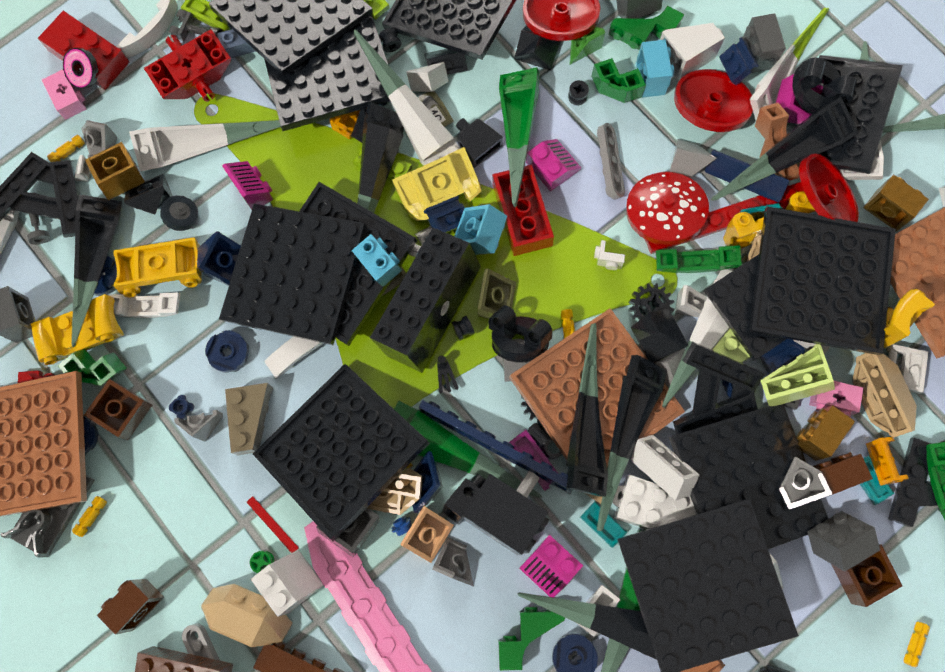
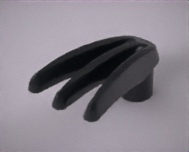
[437,355,459,394]

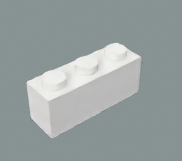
[630,435,699,501]

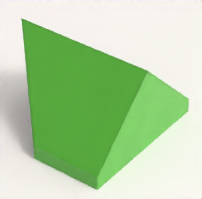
[570,27,605,65]

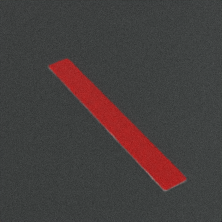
[247,496,299,553]

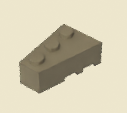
[225,383,273,455]

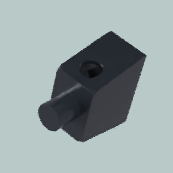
[456,118,503,168]
[442,473,485,525]

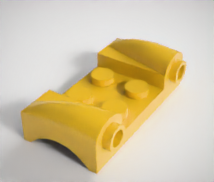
[723,192,815,249]
[114,237,202,298]
[884,289,935,349]
[31,294,124,365]

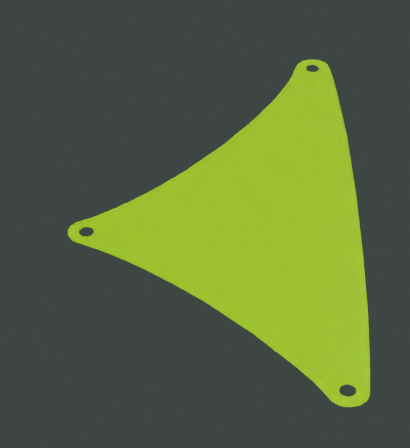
[194,94,677,409]

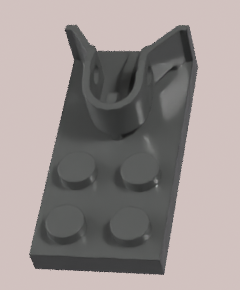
[1,475,95,558]

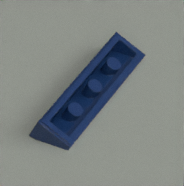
[705,150,790,202]

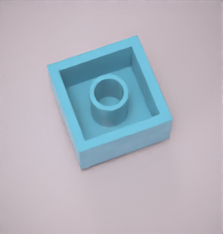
[636,39,674,98]
[455,204,507,255]

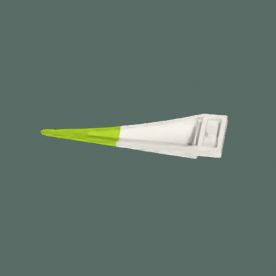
[750,8,829,120]

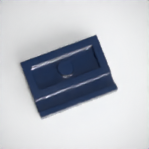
[719,37,759,85]
[423,196,465,233]
[760,339,806,375]

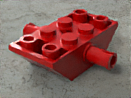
[144,29,231,102]

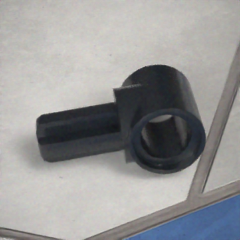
[528,423,562,459]

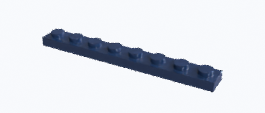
[418,400,573,494]

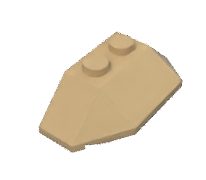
[852,353,917,438]
[367,468,422,515]
[201,584,293,647]

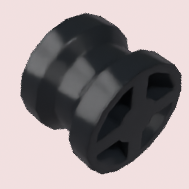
[379,28,402,52]
[568,80,589,106]
[451,315,475,341]

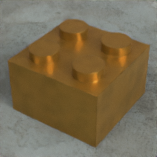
[85,142,145,200]
[863,174,929,232]
[796,405,855,461]

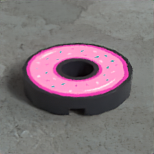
[63,47,98,89]

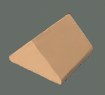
[400,506,454,563]

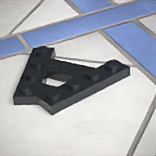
[0,152,78,238]
[673,341,765,435]
[888,437,945,527]

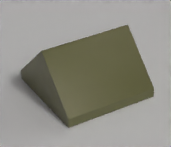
[478,269,516,318]

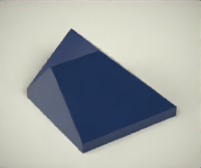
[197,231,241,286]
[412,451,443,513]

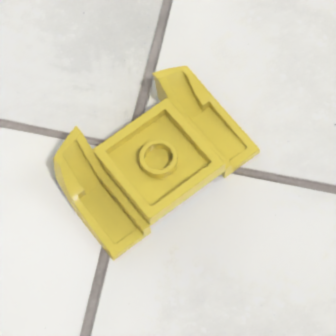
[392,147,482,221]

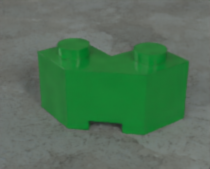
[591,58,646,103]
[58,349,127,386]

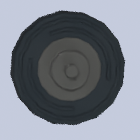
[160,195,198,231]

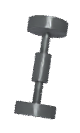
[27,193,50,245]

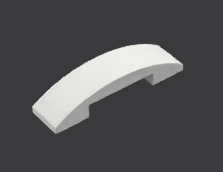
[117,0,178,58]
[109,293,180,318]
[264,337,323,379]

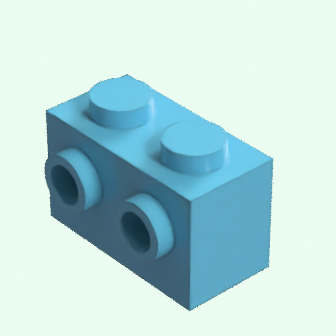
[352,234,402,286]

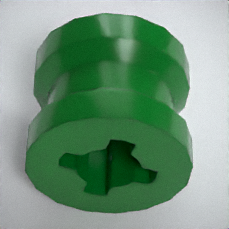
[249,551,275,573]

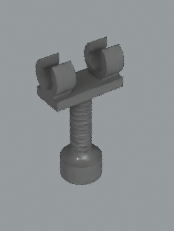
[168,9,222,41]

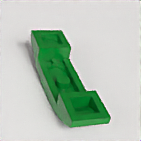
[656,245,742,273]
[927,442,945,520]

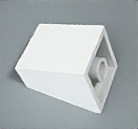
[660,23,725,82]
[251,550,324,617]

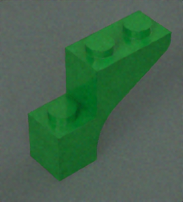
[609,6,684,50]
[498,606,565,671]

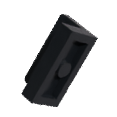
[424,49,468,75]

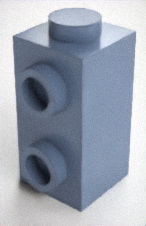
[217,29,256,58]

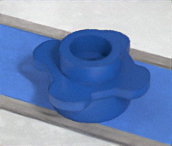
[391,516,412,536]

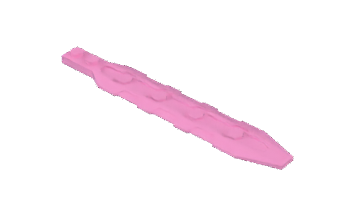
[304,521,432,672]

